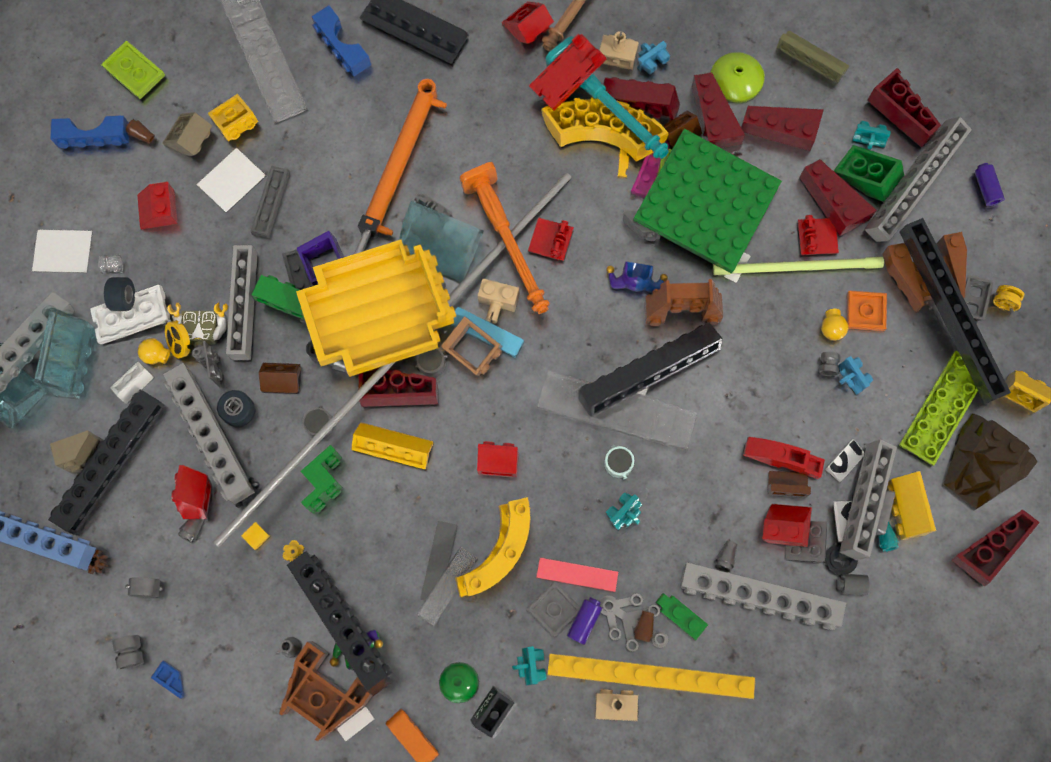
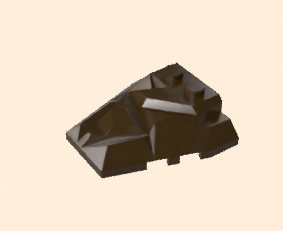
[943,413,1038,510]

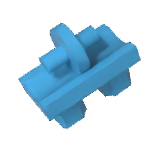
[637,41,670,74]
[838,356,873,395]

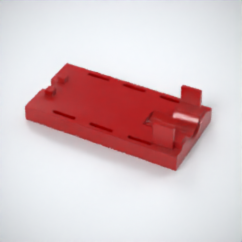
[529,34,607,111]

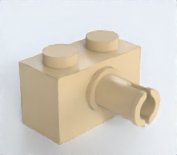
[600,32,639,70]
[478,279,520,323]
[595,689,638,721]

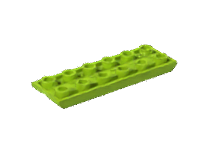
[899,350,978,466]

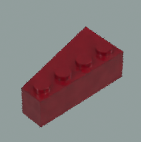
[867,67,941,148]
[692,72,745,148]
[603,77,680,122]
[741,106,824,151]
[799,159,877,236]
[358,367,438,407]
[951,509,1040,587]

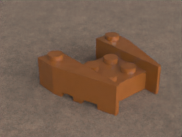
[883,232,967,313]
[644,279,723,326]
[279,641,372,741]

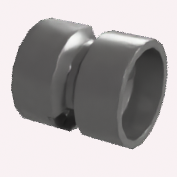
[112,635,144,670]

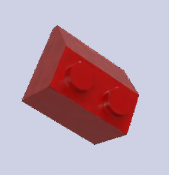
[501,1,554,43]
[137,182,178,230]
[762,504,812,547]

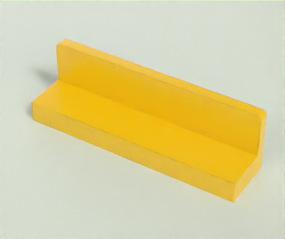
[351,423,433,469]

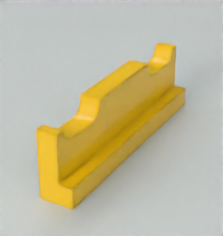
[618,148,629,177]

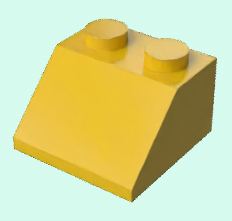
[1003,370,1051,412]

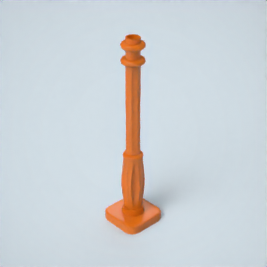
[459,162,550,314]

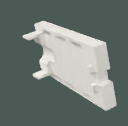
[90,285,171,345]

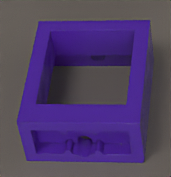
[297,231,344,286]

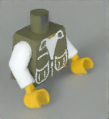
[167,302,228,348]

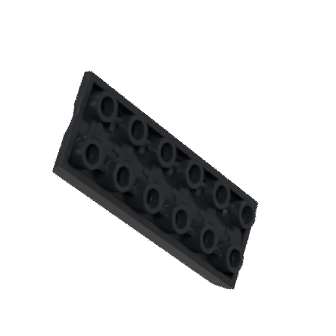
[360,0,469,63]

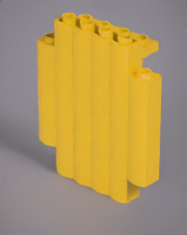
[296,240,456,377]

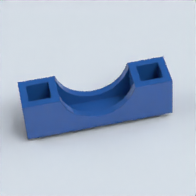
[311,5,371,76]
[50,115,129,148]

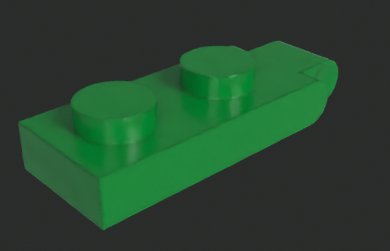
[655,593,708,641]

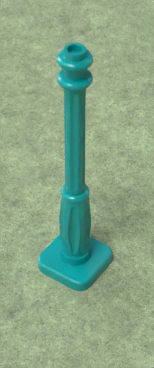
[546,36,669,159]

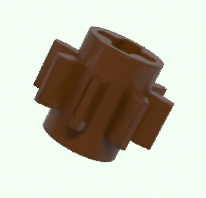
[88,549,108,574]

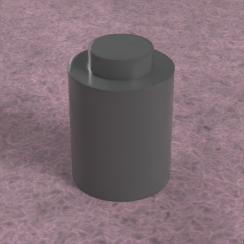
[837,574,869,595]

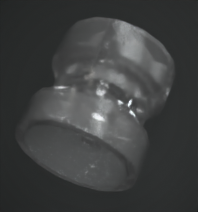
[98,254,123,274]

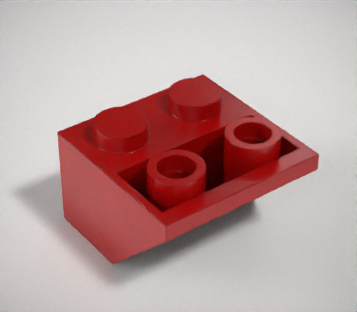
[477,441,519,477]
[171,465,212,519]

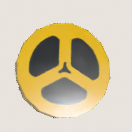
[165,320,190,358]

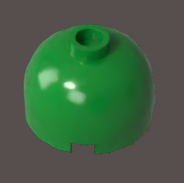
[439,662,480,704]

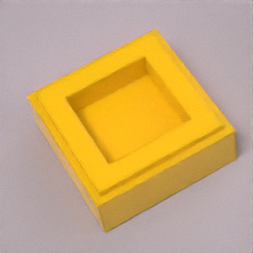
[241,522,270,550]

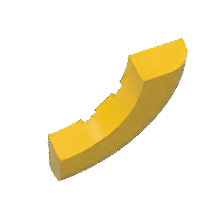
[542,97,668,162]

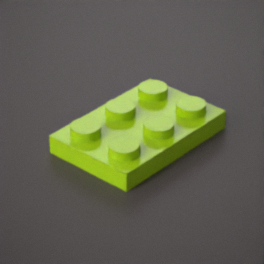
[101,40,165,99]

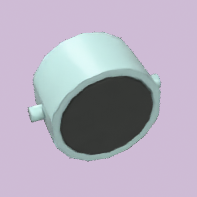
[604,445,634,479]

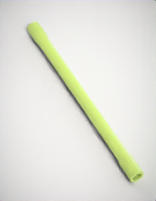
[713,257,884,275]

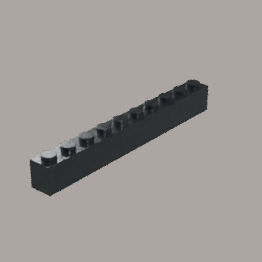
[899,218,1011,404]

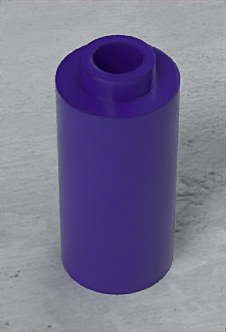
[974,163,1005,206]
[567,597,603,645]

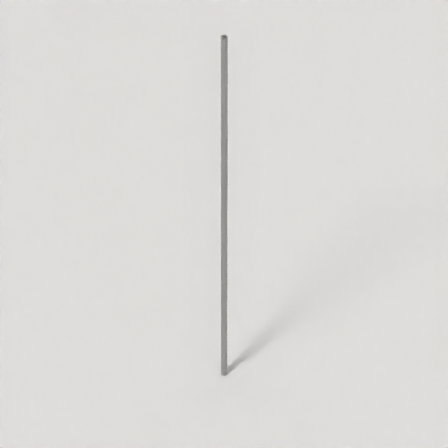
[213,173,571,547]

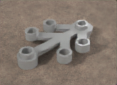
[599,594,668,652]

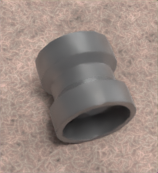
[819,352,841,376]

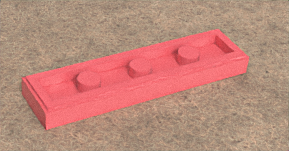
[537,558,618,592]

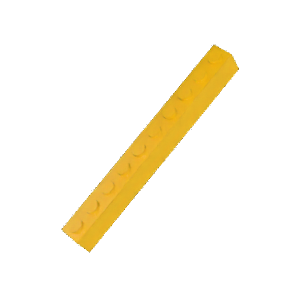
[547,654,755,699]

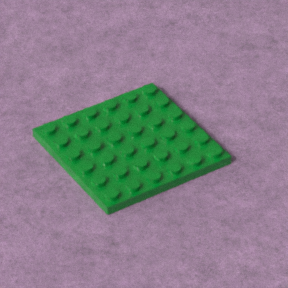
[633,129,782,274]

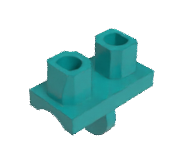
[852,121,891,150]
[606,492,642,530]
[512,646,547,685]

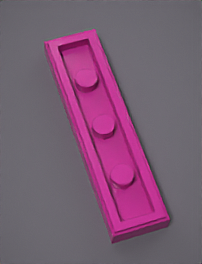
[631,140,670,198]

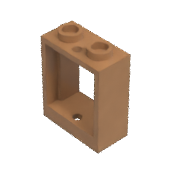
[441,316,503,376]

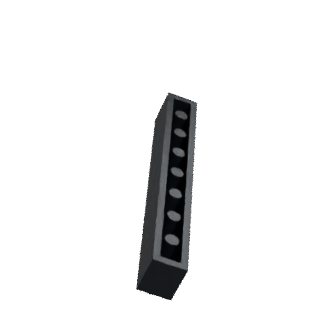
[578,322,723,417]

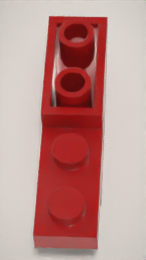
[743,437,825,479]

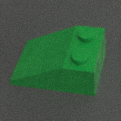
[833,145,904,202]

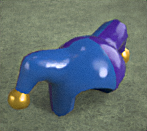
[606,261,668,293]

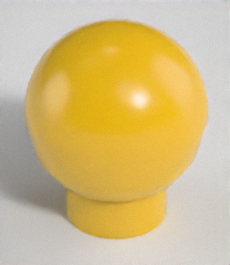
[821,309,848,341]
[137,338,171,364]

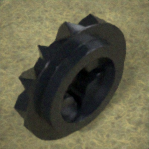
[825,543,858,575]

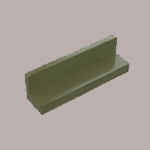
[777,31,849,83]

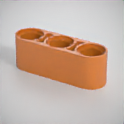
[385,709,439,762]

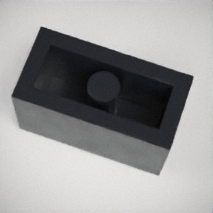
[470,686,514,738]

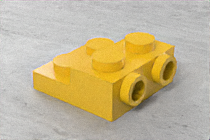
[208,94,258,142]

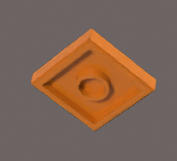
[847,291,887,331]

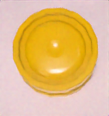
[993,285,1025,311]

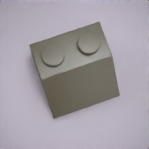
[162,112,212,156]
[50,430,102,474]

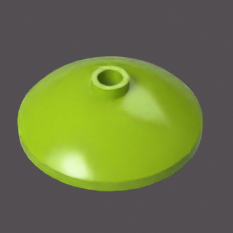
[711,52,764,103]

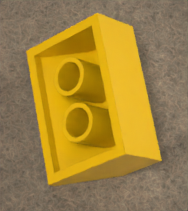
[887,471,936,540]

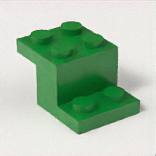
[300,445,343,514]

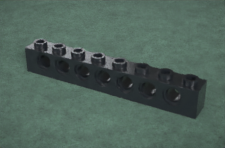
[48,389,164,534]
[287,551,393,696]

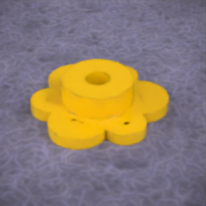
[283,540,304,562]

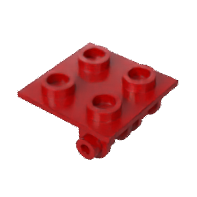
[798,215,839,255]
[528,217,574,261]

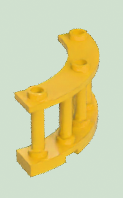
[455,497,530,597]

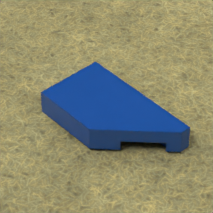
[151,660,184,699]

